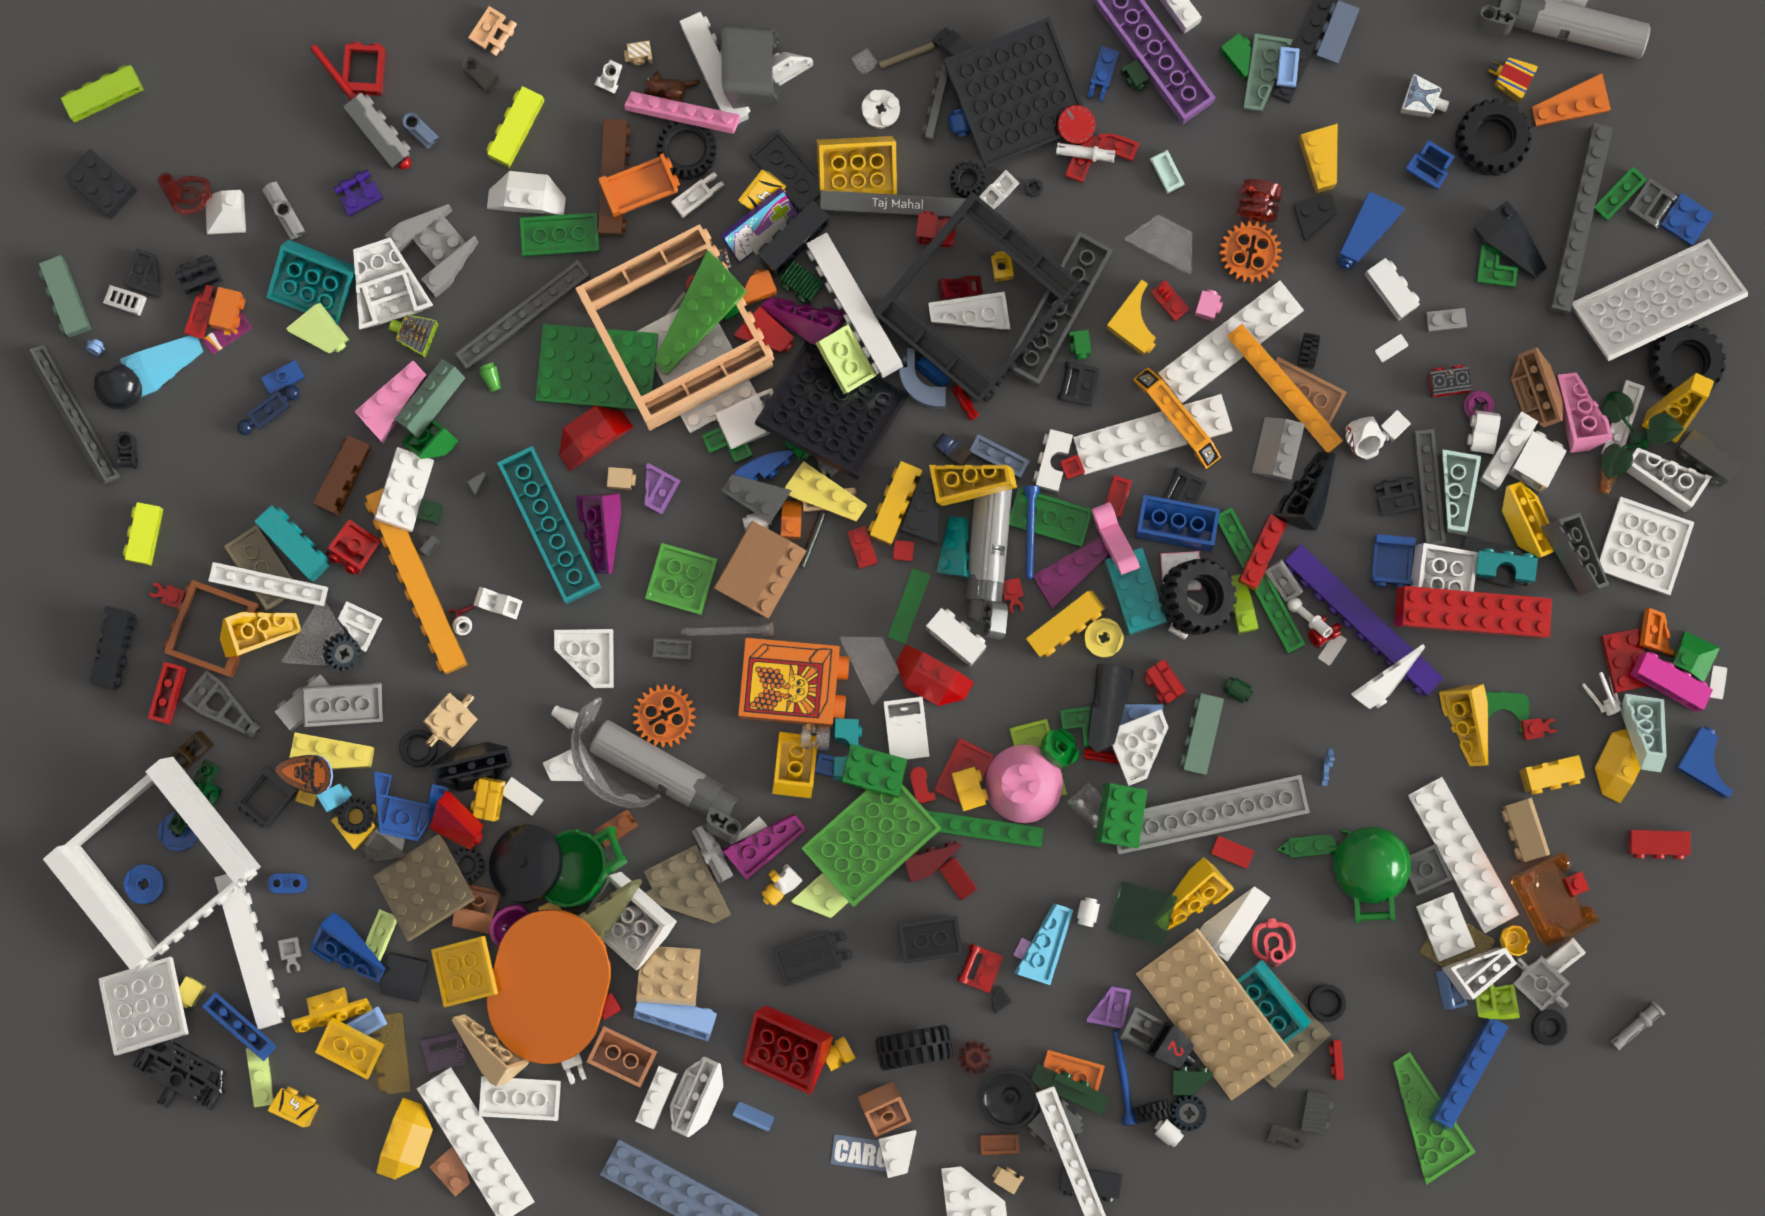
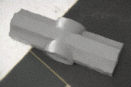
[262,181,305,240]
[692,825,733,883]

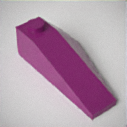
[761,297,845,346]
[576,493,621,574]

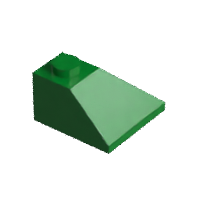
[402,419,458,459]
[1670,631,1720,681]

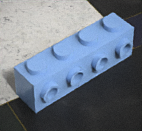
[633,1002,717,1042]

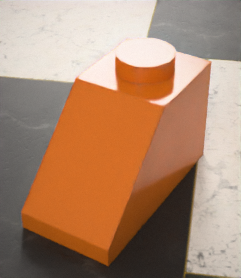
[743,269,777,307]
[781,500,802,540]

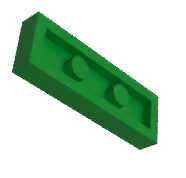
[1594,167,1647,222]

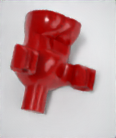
[1308,615,1342,648]

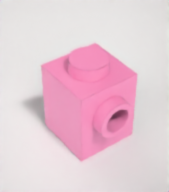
[1194,289,1223,321]

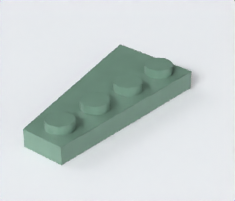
[1243,33,1293,112]

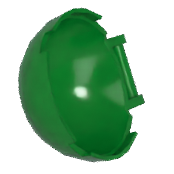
[544,826,627,908]
[1333,827,1411,923]

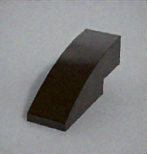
[169,730,214,771]

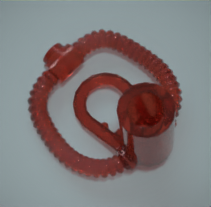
[158,173,212,215]

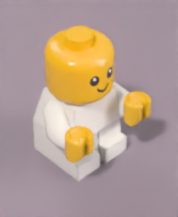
[762,863,802,905]

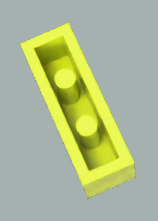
[123,502,163,566]

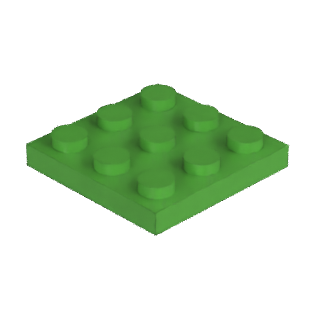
[645,543,718,615]

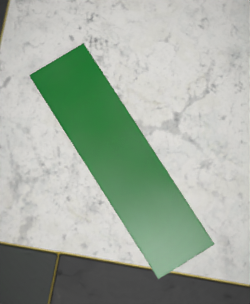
[888,568,931,644]

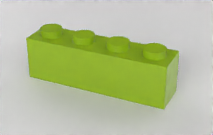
[61,65,144,123]

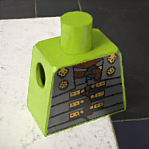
[389,315,438,358]

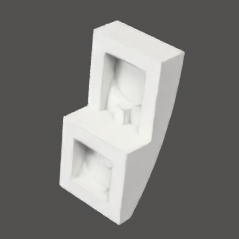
[979,170,1020,209]

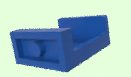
[1370,534,1416,588]

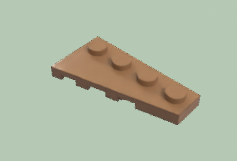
[1275,357,1347,424]

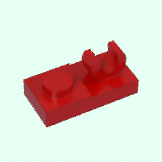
[1150,280,1190,322]

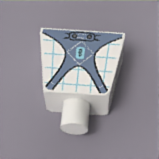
[1400,74,1449,118]

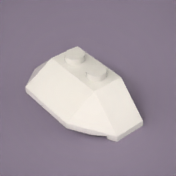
[773,52,813,86]
[487,171,566,216]
[670,1057,723,1137]

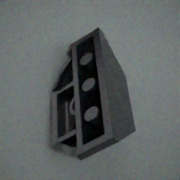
[431,742,512,791]

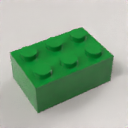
[1095,783,1148,848]

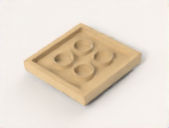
[636,946,701,1006]

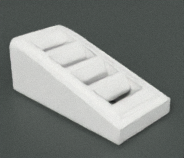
[103,285,147,316]

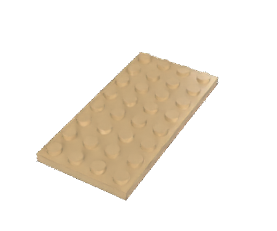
[1136,928,1294,1101]

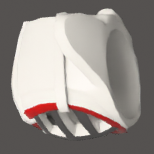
[1345,417,1386,460]

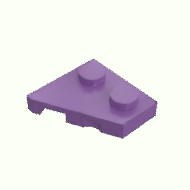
[1086,986,1131,1028]

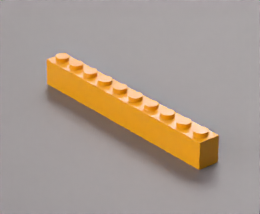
[364,488,468,675]

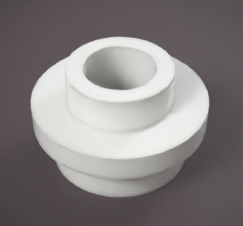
[452,616,472,635]

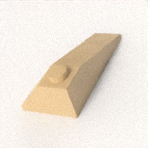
[452,1014,529,1087]

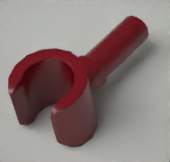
[447,603,475,620]

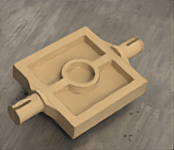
[422,693,478,748]

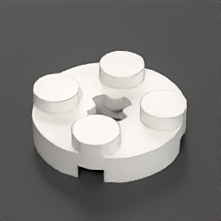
[862,90,900,129]

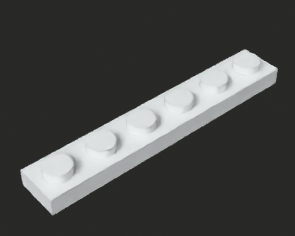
[208,562,328,607]

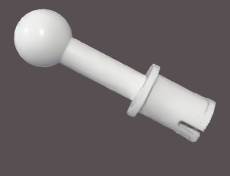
[1287,597,1332,638]

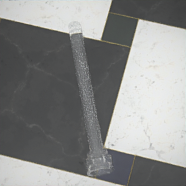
[680,621,774,637]

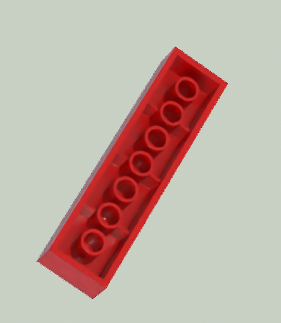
[1394,586,1552,639]

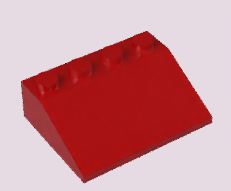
[742,1005,834,1095]

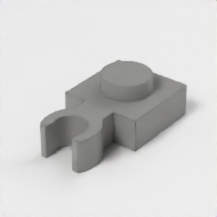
[278,937,302,973]

